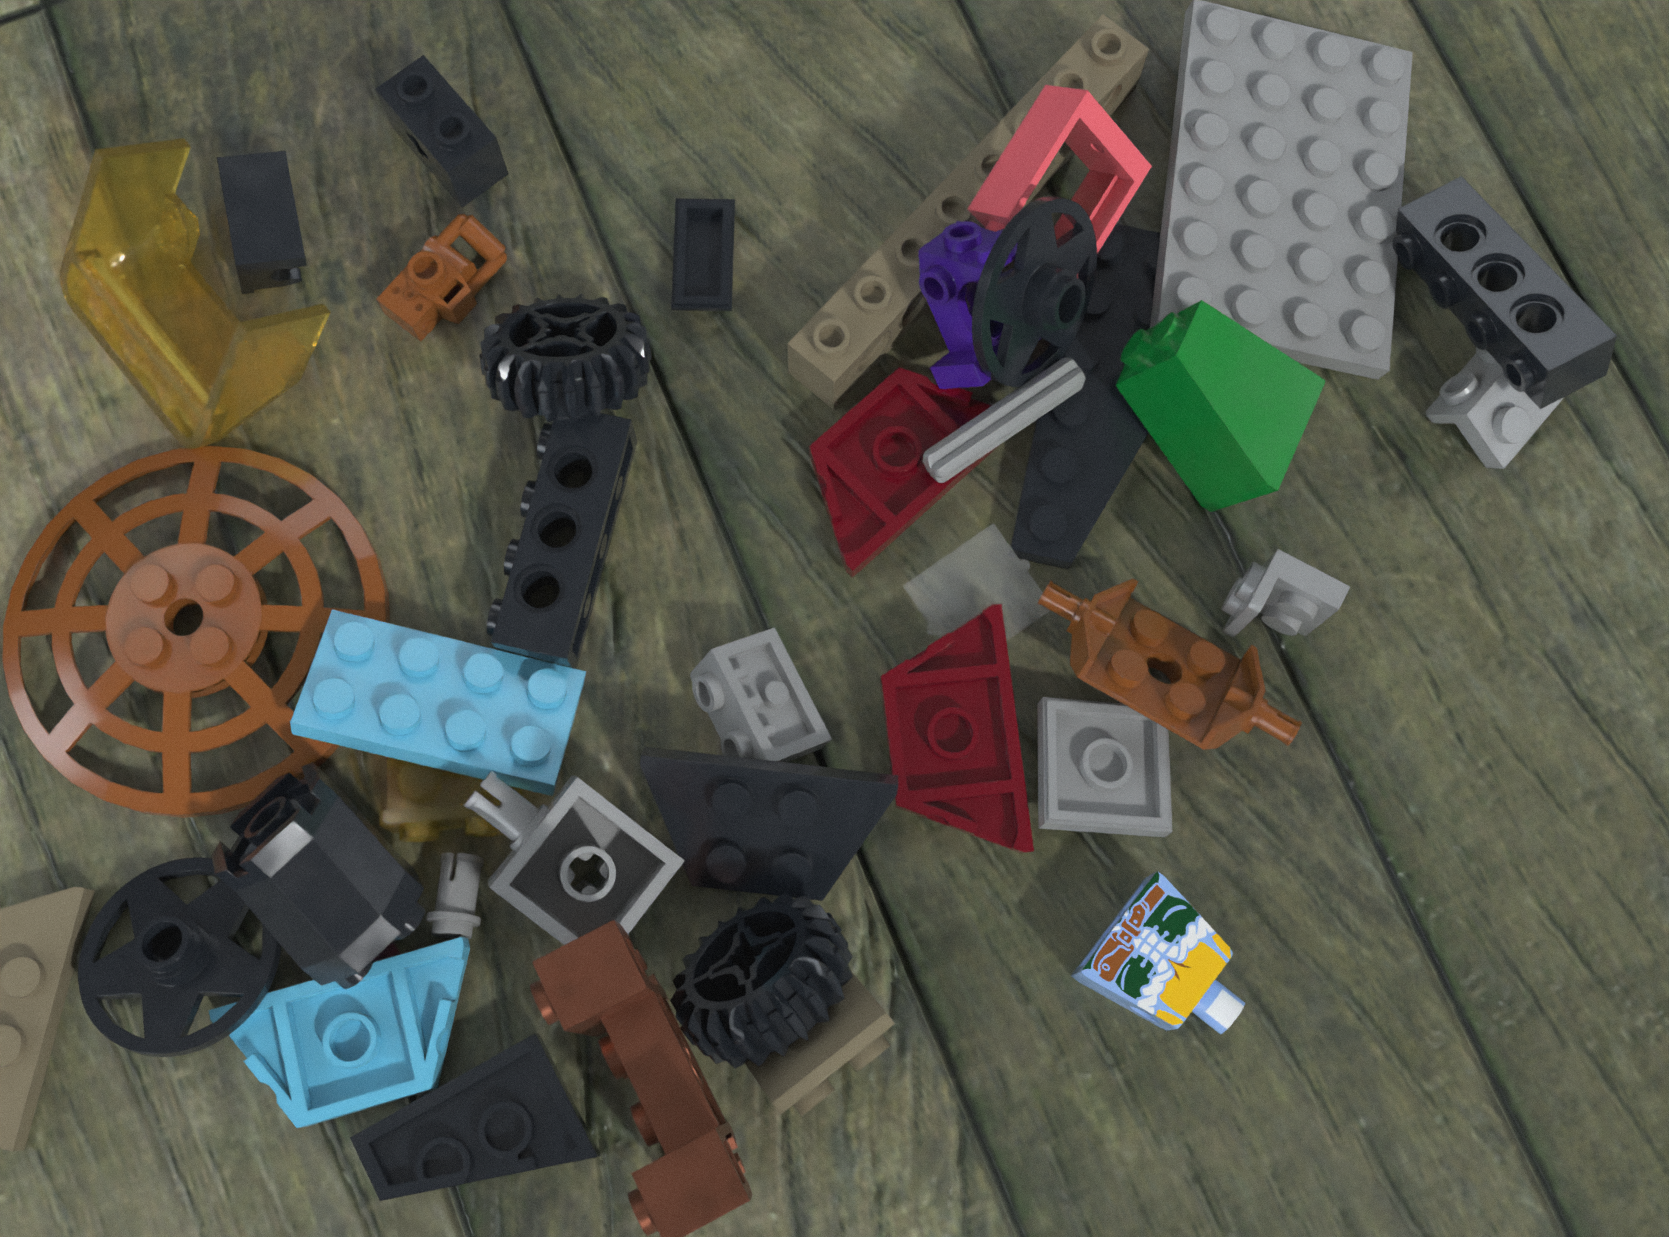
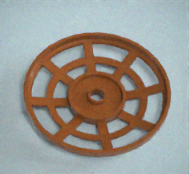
[2,446,390,818]

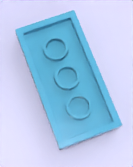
[290,609,586,796]

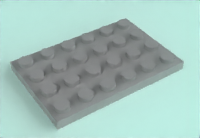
[1150,0,1413,380]

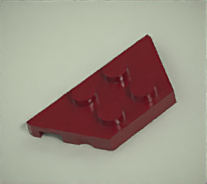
[809,367,1001,578]
[880,604,1034,854]

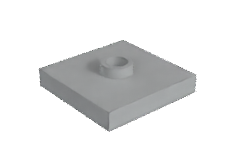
[1037,697,1172,837]

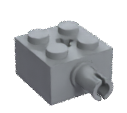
[464,771,684,945]

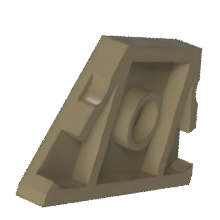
[0,886,95,1151]

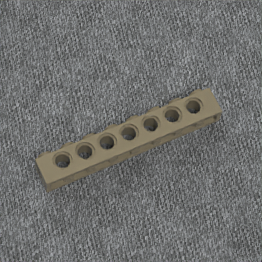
[787,14,1149,410]

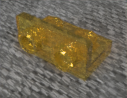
[379,757,522,843]

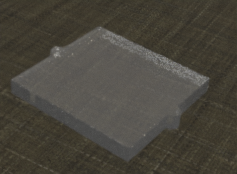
[903,523,1050,641]

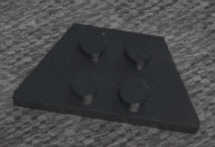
[640,746,899,901]

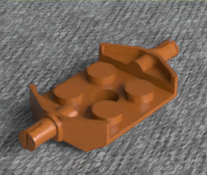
[1037,578,1302,750]

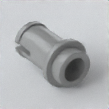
[426,853,484,939]

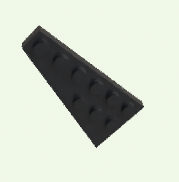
[1008,224,1160,570]

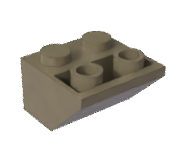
[745,970,895,1117]

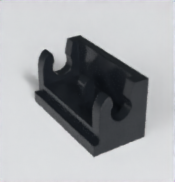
[217,151,306,294]

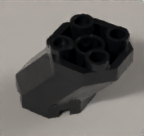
[211,762,425,989]

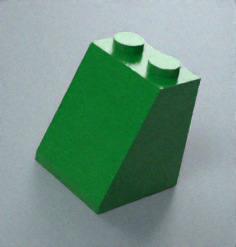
[1115,300,1326,512]

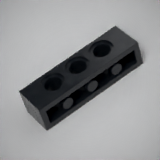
[1392,176,1617,409]
[486,413,638,669]

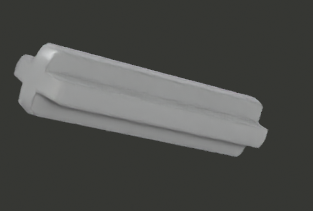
[922,357,1086,483]

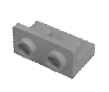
[1221,549,1350,638]
[690,627,832,763]

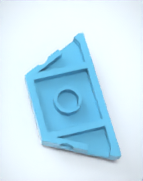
[209,937,470,1128]

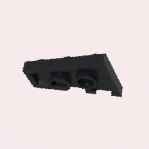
[350,1033,601,1201]

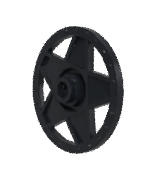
[972,196,1097,387]
[78,857,282,1057]

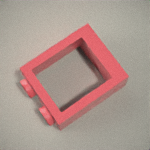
[967,85,1152,278]

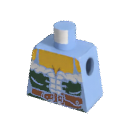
[1071,871,1245,1034]

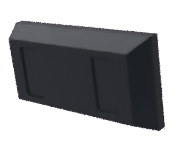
[671,198,735,311]

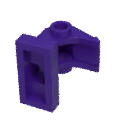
[918,221,1041,389]

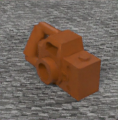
[376,214,507,342]

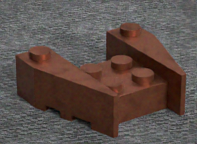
[530,920,753,1237]

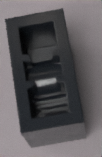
[375,55,509,208]

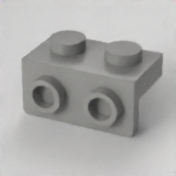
[1425,347,1564,469]

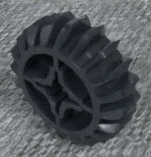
[479,294,651,422]
[670,893,853,1069]

